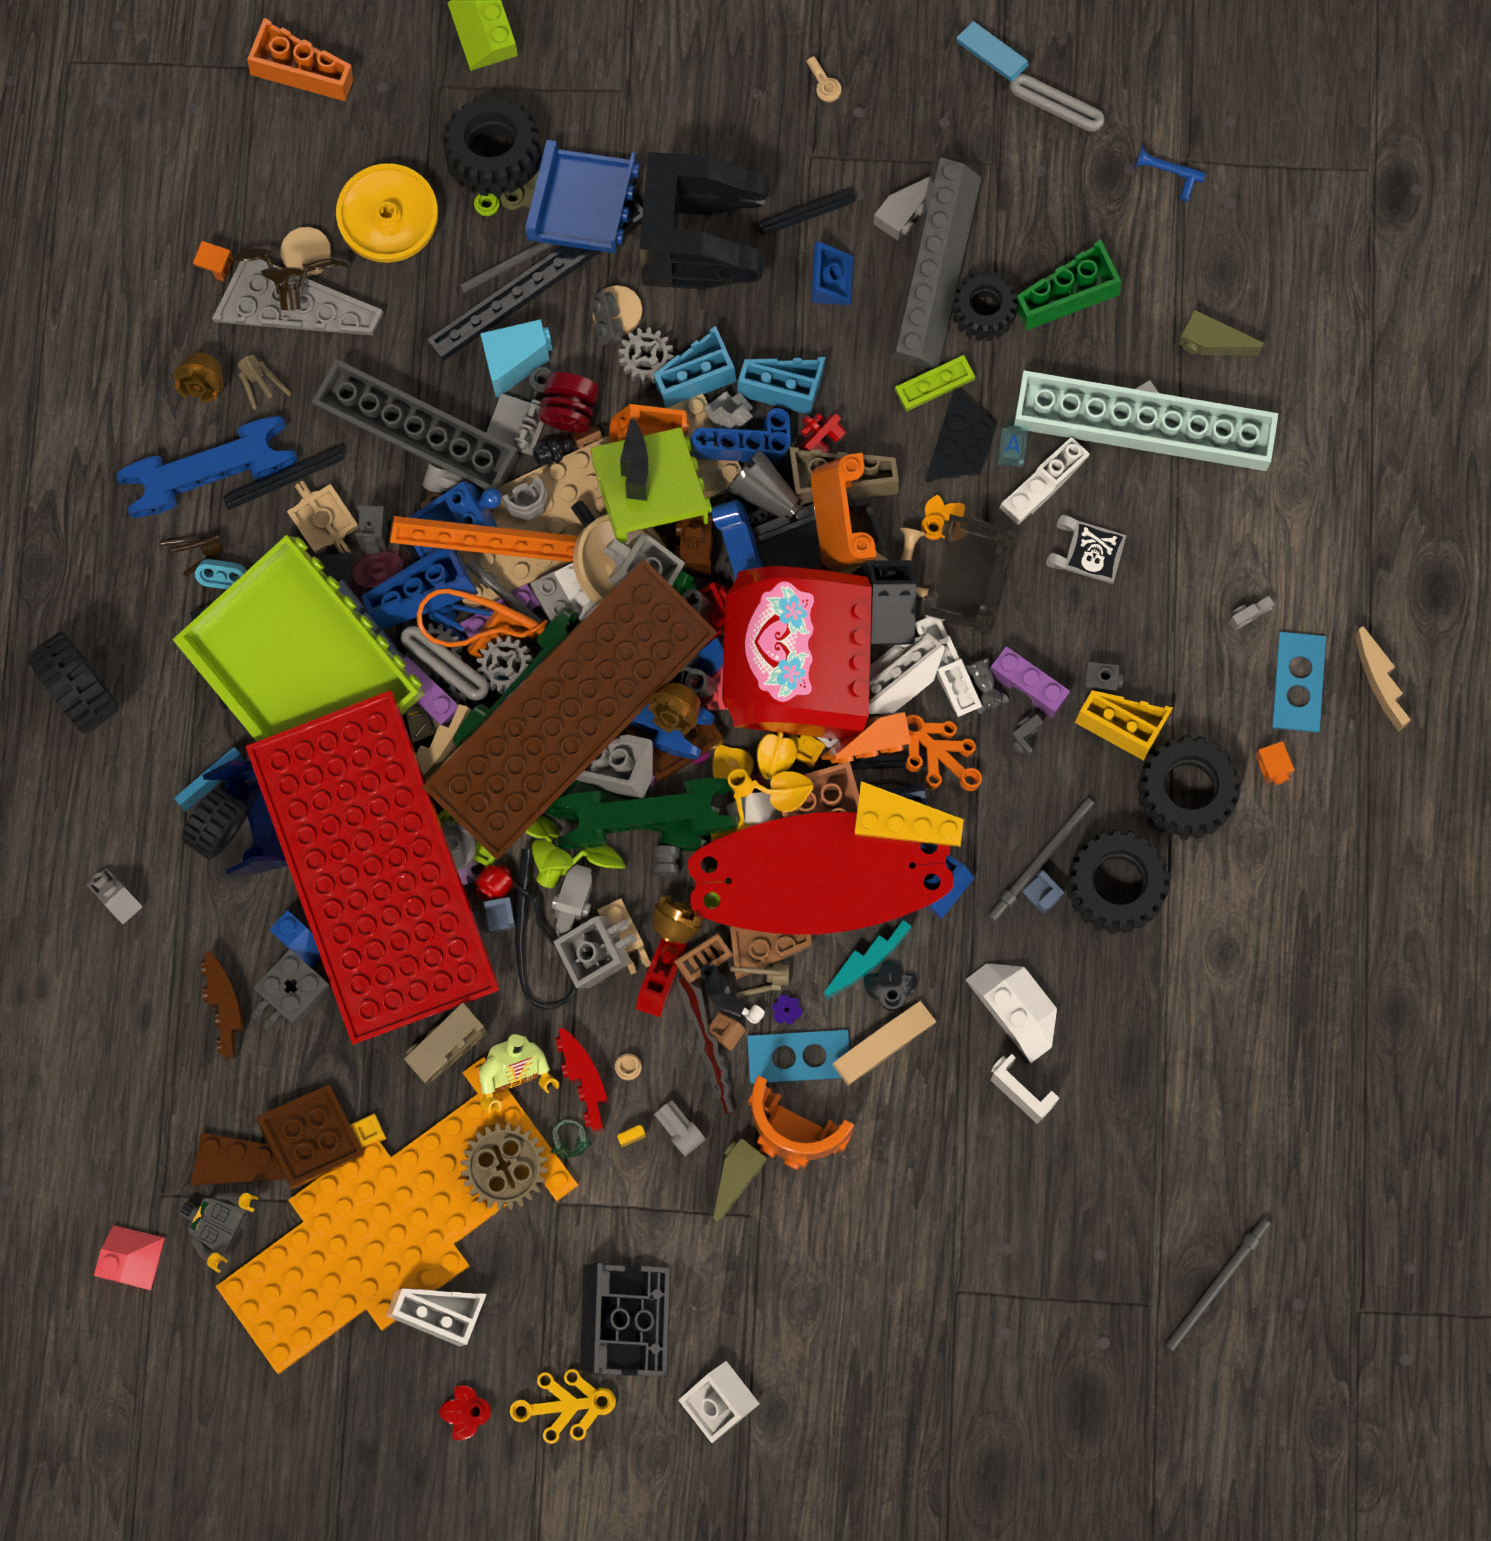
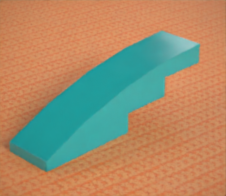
[823,920,912,1000]

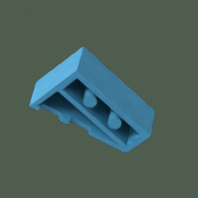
[654,326,737,408]
[737,357,826,415]

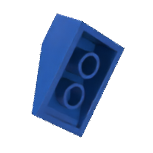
[909,843,974,919]

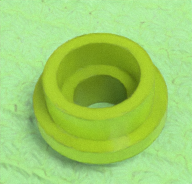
[474,193,500,216]

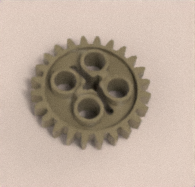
[461,1123,548,1211]

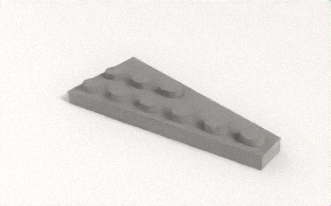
[212,259,384,336]

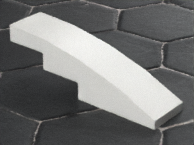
[915,613,982,717]

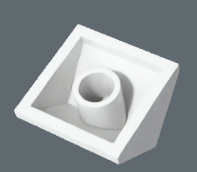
[726,792,783,826]

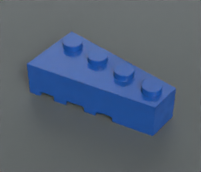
[361,548,478,630]

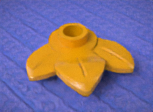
[921,495,967,542]

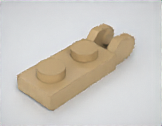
[598,899,651,975]

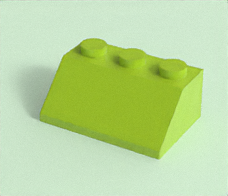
[448,0,518,71]

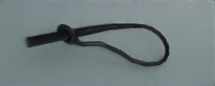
[512,849,576,1009]

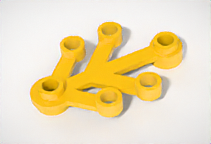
[510,1369,616,1444]

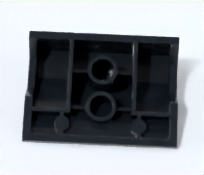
[580,1263,670,1377]

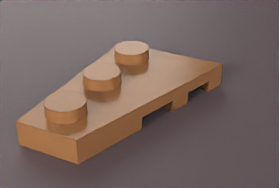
[730,926,812,980]

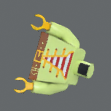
[479,1034,559,1114]

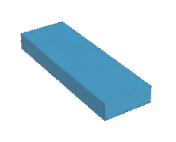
[956,21,1029,82]
[174,747,245,812]

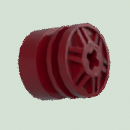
[537,372,600,433]

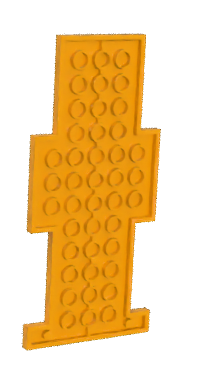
[216,1057,578,1374]

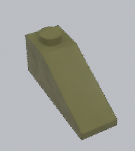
[1179,310,1264,356]
[713,1138,767,1224]

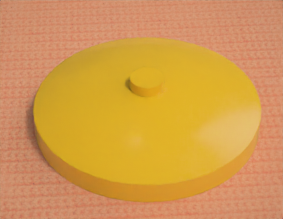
[336,164,438,263]

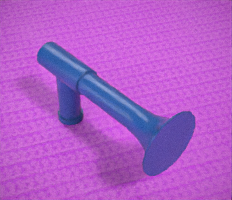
[1134,144,1206,202]

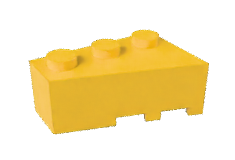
[1075,691,1173,761]

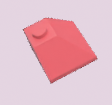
[94,1225,166,1290]

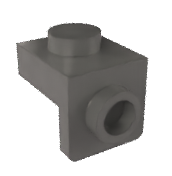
[1011,715,1044,758]

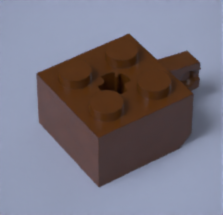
[675,514,714,578]

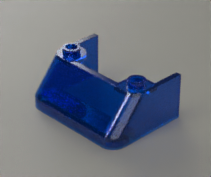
[203,761,288,875]

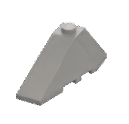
[576,735,653,799]

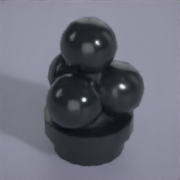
[532,437,574,467]

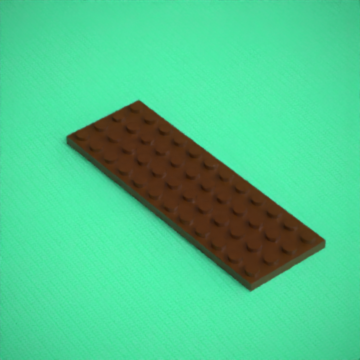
[421,558,717,860]

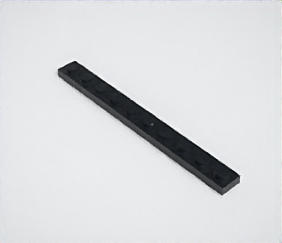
[427,199,643,361]

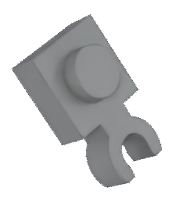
[1229,596,1275,631]

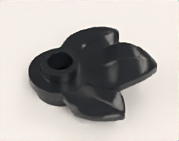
[864,961,917,1011]

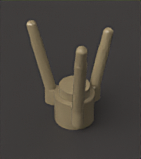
[238,355,292,410]
[730,961,789,997]

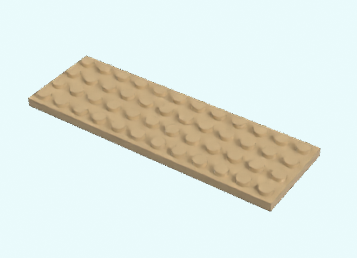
[458,394,742,614]

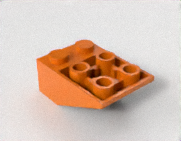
[821,712,911,764]

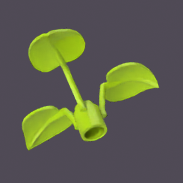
[525,815,626,888]

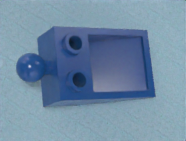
[408,481,502,559]

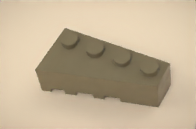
[789,447,899,506]

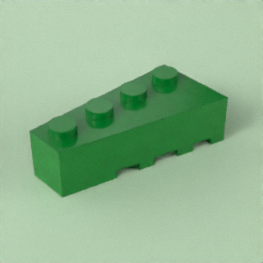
[1016,239,1121,331]

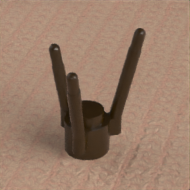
[159,532,224,576]

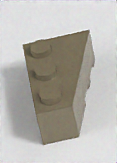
[404,1003,488,1086]

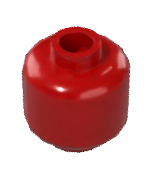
[474,864,513,902]

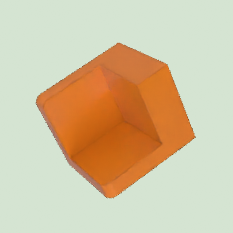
[193,241,233,282]

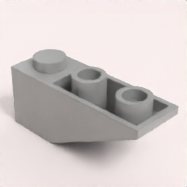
[874,177,929,241]

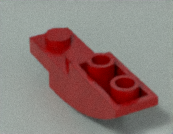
[555,1028,608,1133]

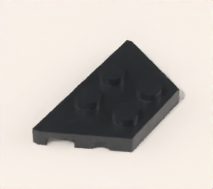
[925,388,996,482]

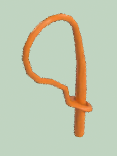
[417,588,548,647]

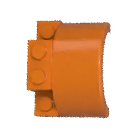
[748,1075,854,1170]

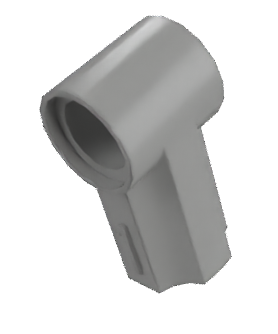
[422,462,473,493]
[654,1101,706,1157]

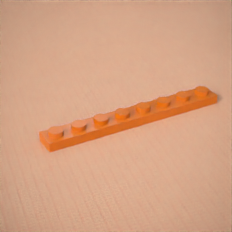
[390,516,579,563]

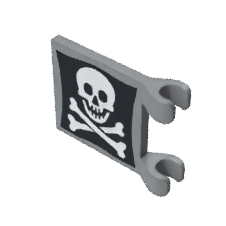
[1046,515,1126,584]

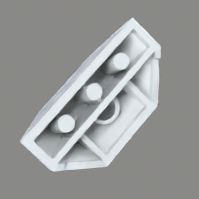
[869,633,945,714]
[965,964,1057,1064]

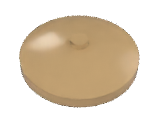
[573,514,666,605]

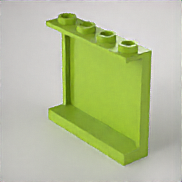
[591,427,712,543]

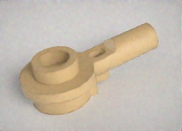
[806,56,841,103]

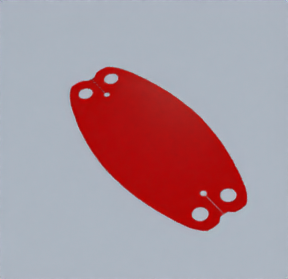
[688,812,953,935]

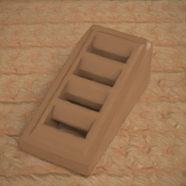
[674,933,733,984]

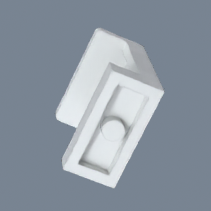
[991,1054,1059,1124]

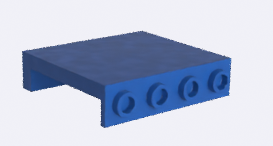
[525,140,640,254]

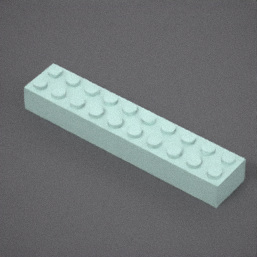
[1014,371,1279,471]

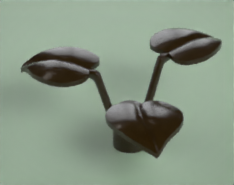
[228,248,348,310]

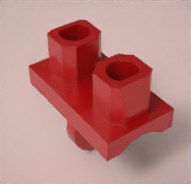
[798,413,846,453]

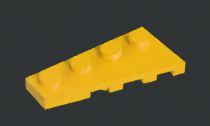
[855,781,964,847]

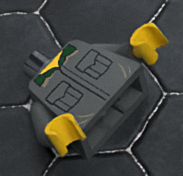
[180,1192,258,1273]

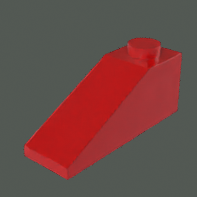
[635,937,688,1017]

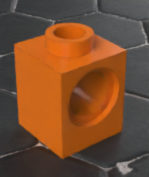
[1255,741,1295,785]

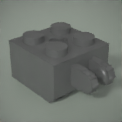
[251,949,332,1031]

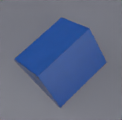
[812,241,854,305]

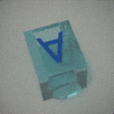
[997,426,1028,468]

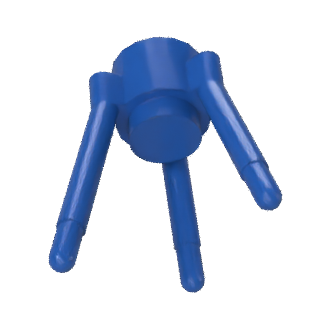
[429,603,493,647]

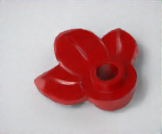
[438,1385,491,1440]

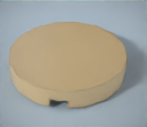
[280,227,331,277]
[592,285,643,335]

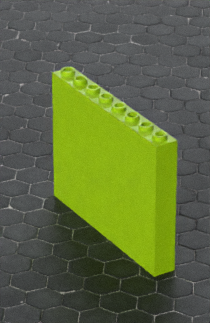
[173,535,425,741]

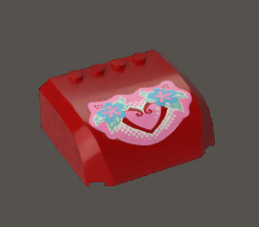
[722,566,872,740]

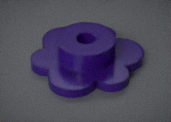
[772,994,802,1025]

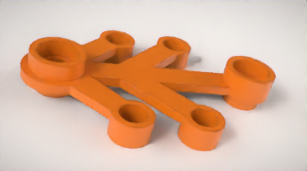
[905,715,982,791]

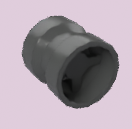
[653,846,680,876]

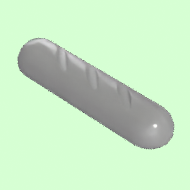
[1010,74,1105,132]
[401,626,489,700]

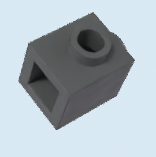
[1084,662,1123,695]

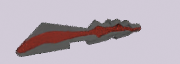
[677,978,735,1115]

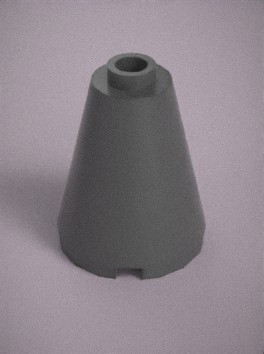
[727,449,800,519]

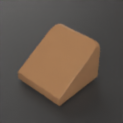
[572,425,602,449]
[704,1011,745,1051]

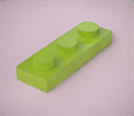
[895,355,975,412]

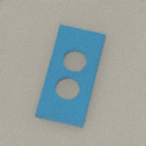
[1272,632,1326,733]
[747,1030,849,1084]

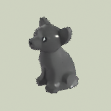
[964,656,1009,714]

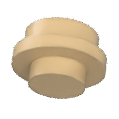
[615,1054,642,1081]

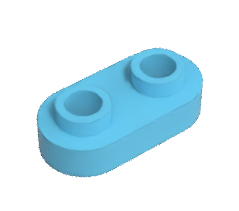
[195,559,247,589]

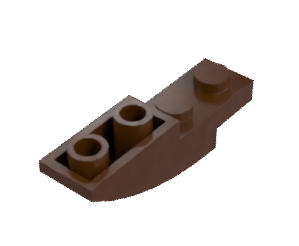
[201,952,245,1060]

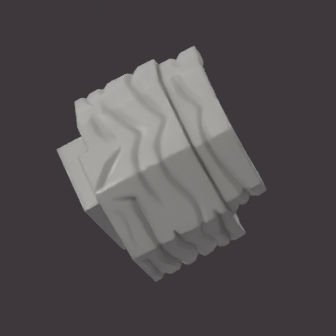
[703,391,753,429]
[502,476,548,521]

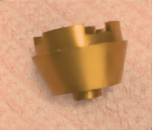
[173,353,224,403]
[648,683,700,735]
[652,895,704,944]

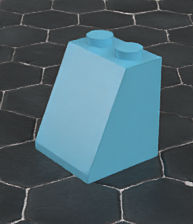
[480,319,552,397]

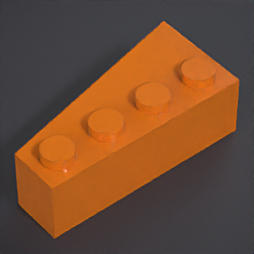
[247,18,353,101]

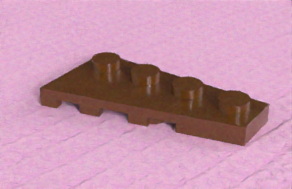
[190,1133,285,1186]

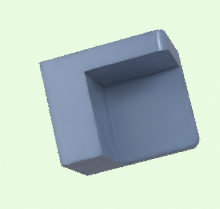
[1023,870,1065,915]
[484,897,515,933]

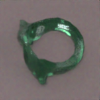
[551,1119,592,1158]

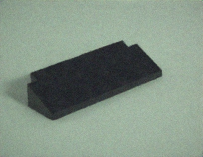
[726,493,886,582]

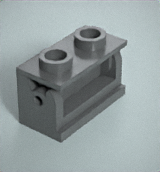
[356,505,389,554]

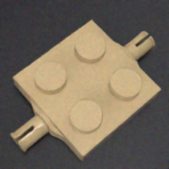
[287,481,359,555]

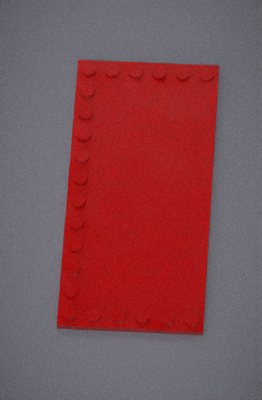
[245,690,500,1045]

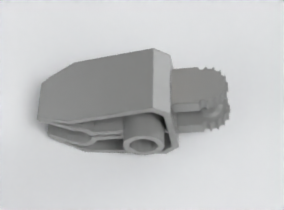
[551,864,592,938]

